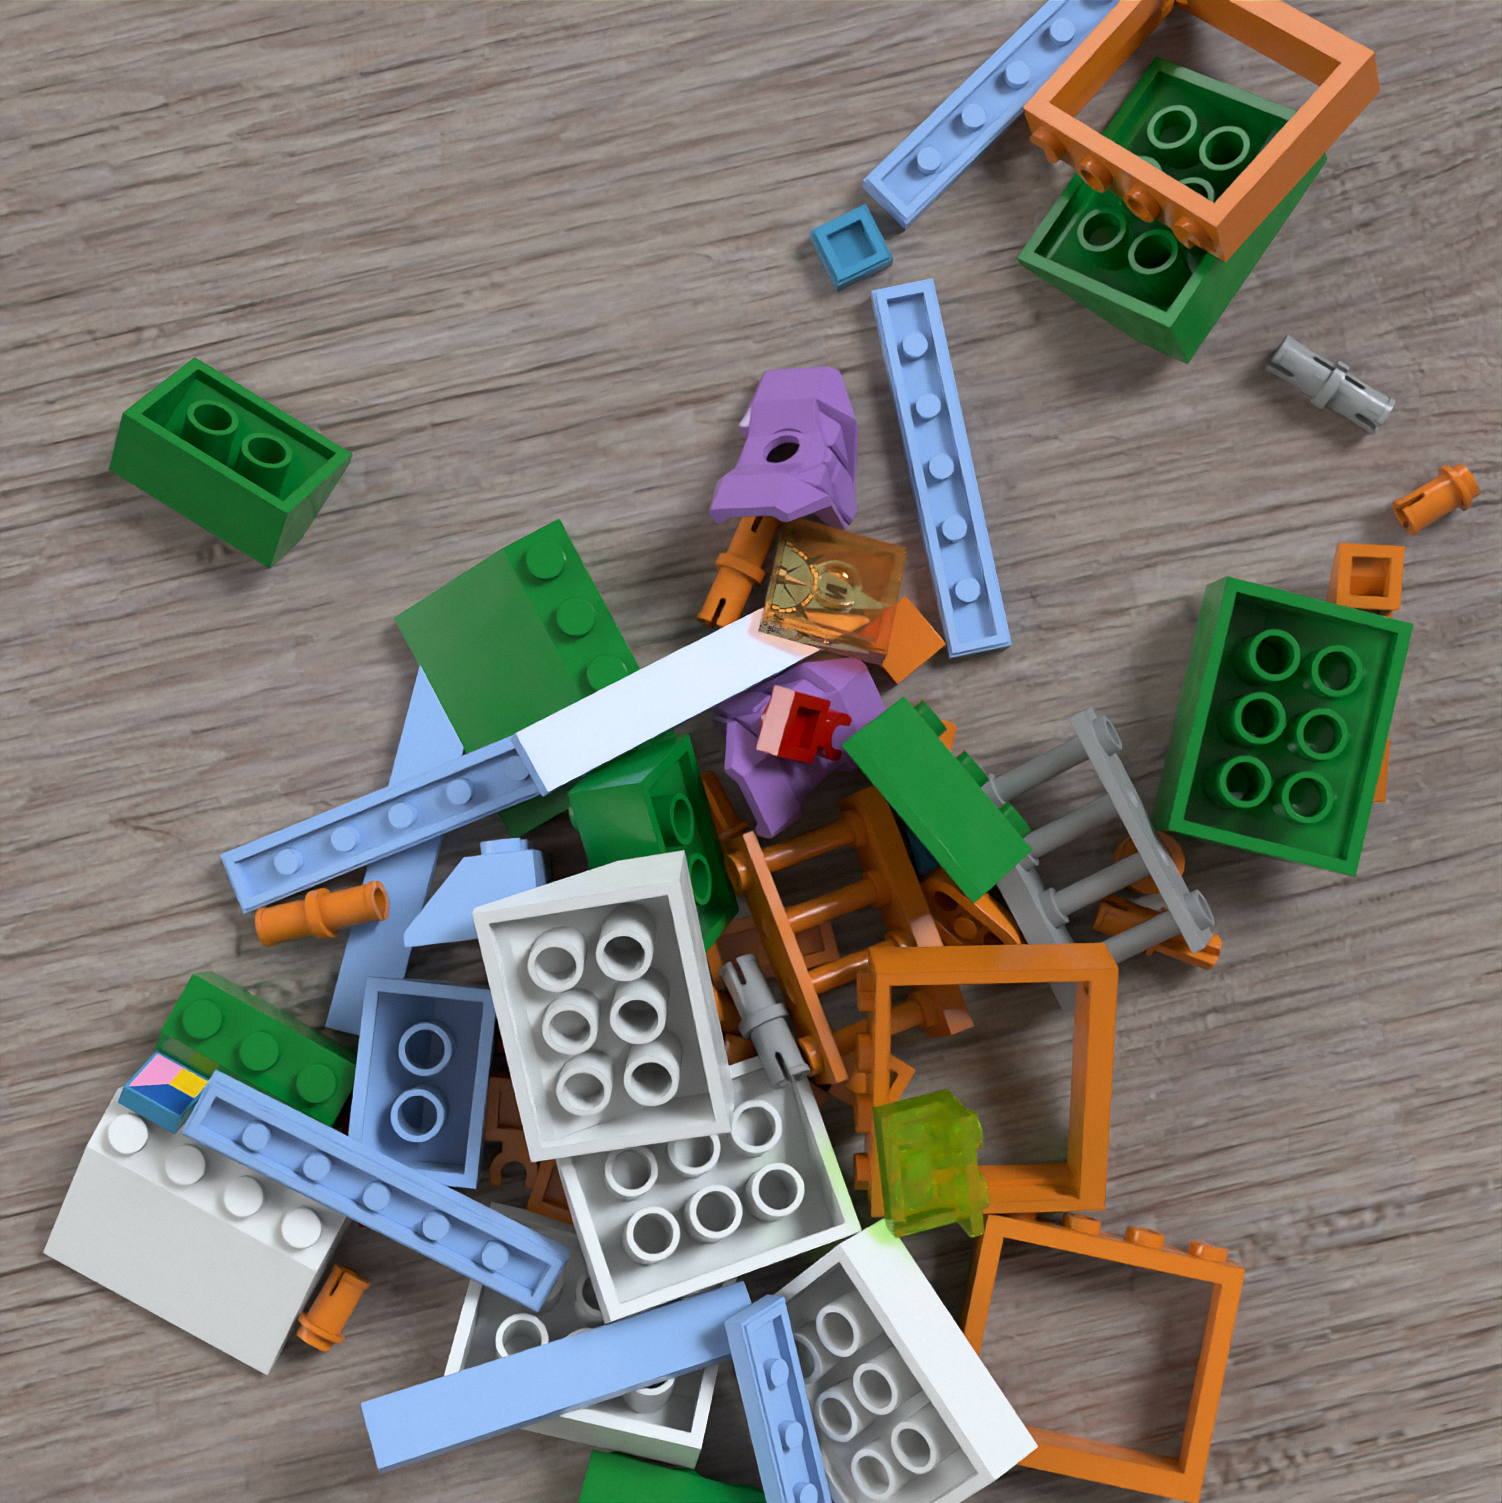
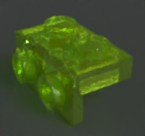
[872,1089,989,1238]

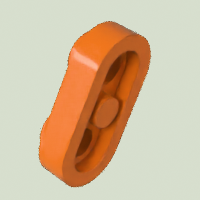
[919,867,1028,946]

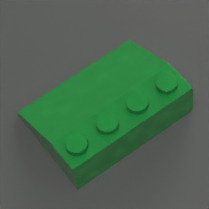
[1017,57,1328,364]
[394,519,676,838]
[1151,576,1414,877]

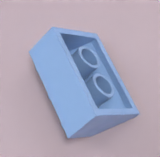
[403,838,554,948]
[348,976,498,1189]

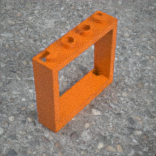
[1023,0,1380,263]
[853,943,1119,1217]
[957,1212,1245,1503]

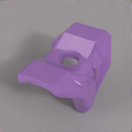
[709,366,858,530]
[710,657,886,839]

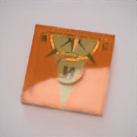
[758,518,908,666]

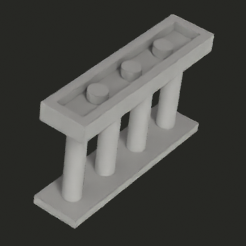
[979,707,1215,1014]

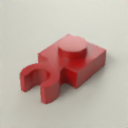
[756,685,852,764]

